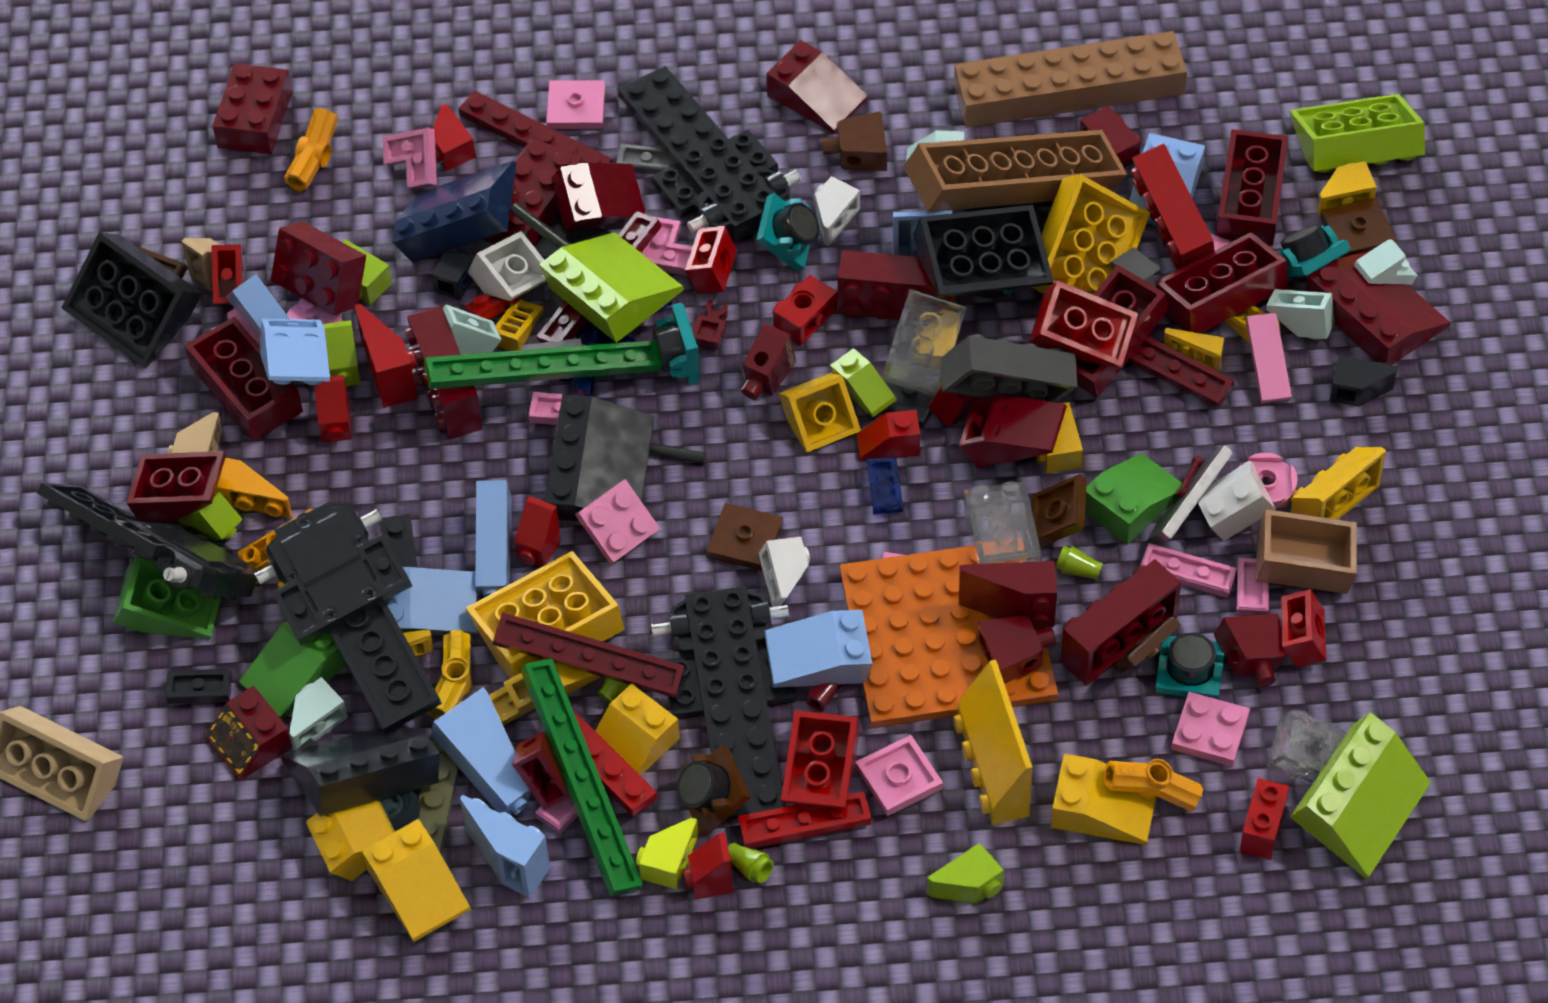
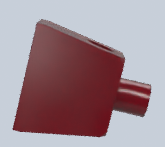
[1213,613,1286,687]
[977,615,1056,684]
[512,732,570,810]

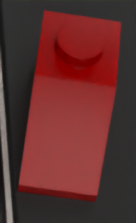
[432,103,476,172]
[211,244,244,304]
[314,375,352,442]
[857,410,920,461]
[514,496,561,568]
[683,833,733,900]

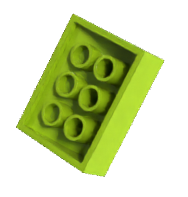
[1290,94,1425,173]
[539,232,684,343]
[1290,712,1431,879]

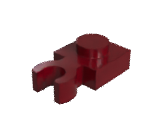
[692,300,728,350]

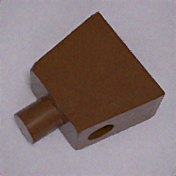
[821,111,887,171]

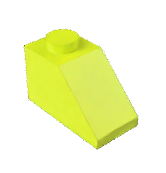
[636,818,699,889]

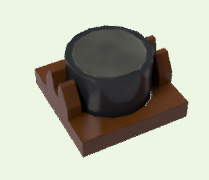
[676,745,751,836]

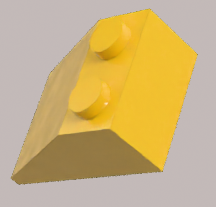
[1051,753,1156,845]
[361,819,471,942]

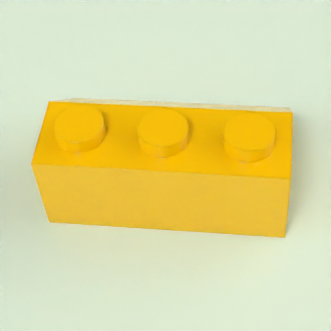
[1290,447,1386,520]

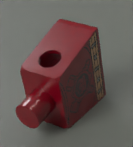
[741,323,796,400]

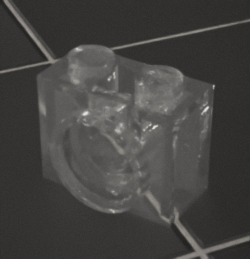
[1268,710,1347,783]

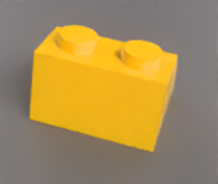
[778,372,861,452]
[595,683,680,776]
[306,800,395,881]

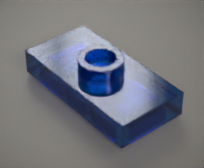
[866,457,903,515]

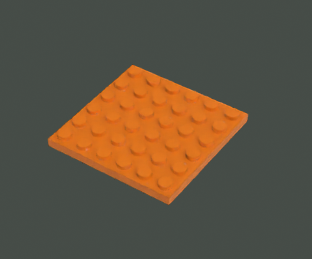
[840,538,1058,728]

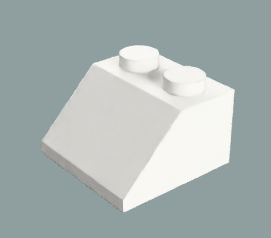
[468,231,546,301]
[1198,461,1276,541]

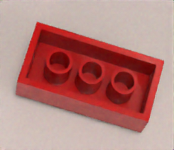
[1130,143,1215,269]

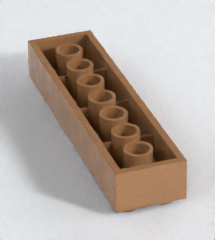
[954,31,1187,128]
[903,130,1127,212]

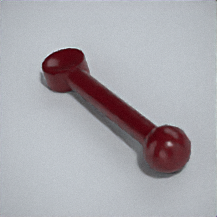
[1175,456,1203,498]

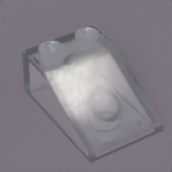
[881,289,967,396]
[963,482,1042,564]

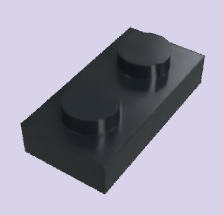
[165,669,232,704]

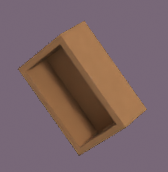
[1256,509,1357,594]

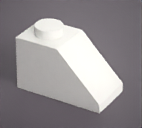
[814,176,860,246]
[758,537,810,607]

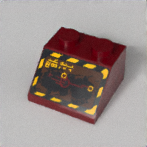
[205,685,293,781]

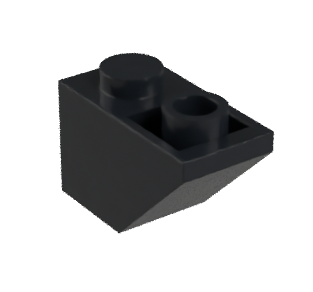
[1330,355,1398,407]

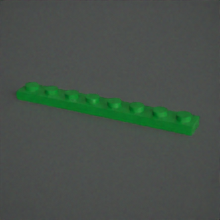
[424,340,663,389]
[520,658,643,897]

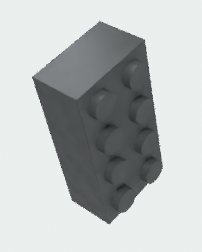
[941,334,1077,402]

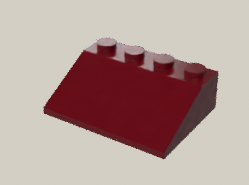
[1305,251,1451,365]

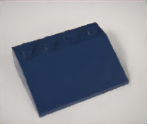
[392,160,517,262]

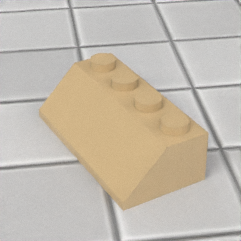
[0,706,124,821]

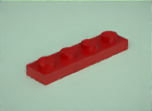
[574,712,657,817]
[738,791,871,849]

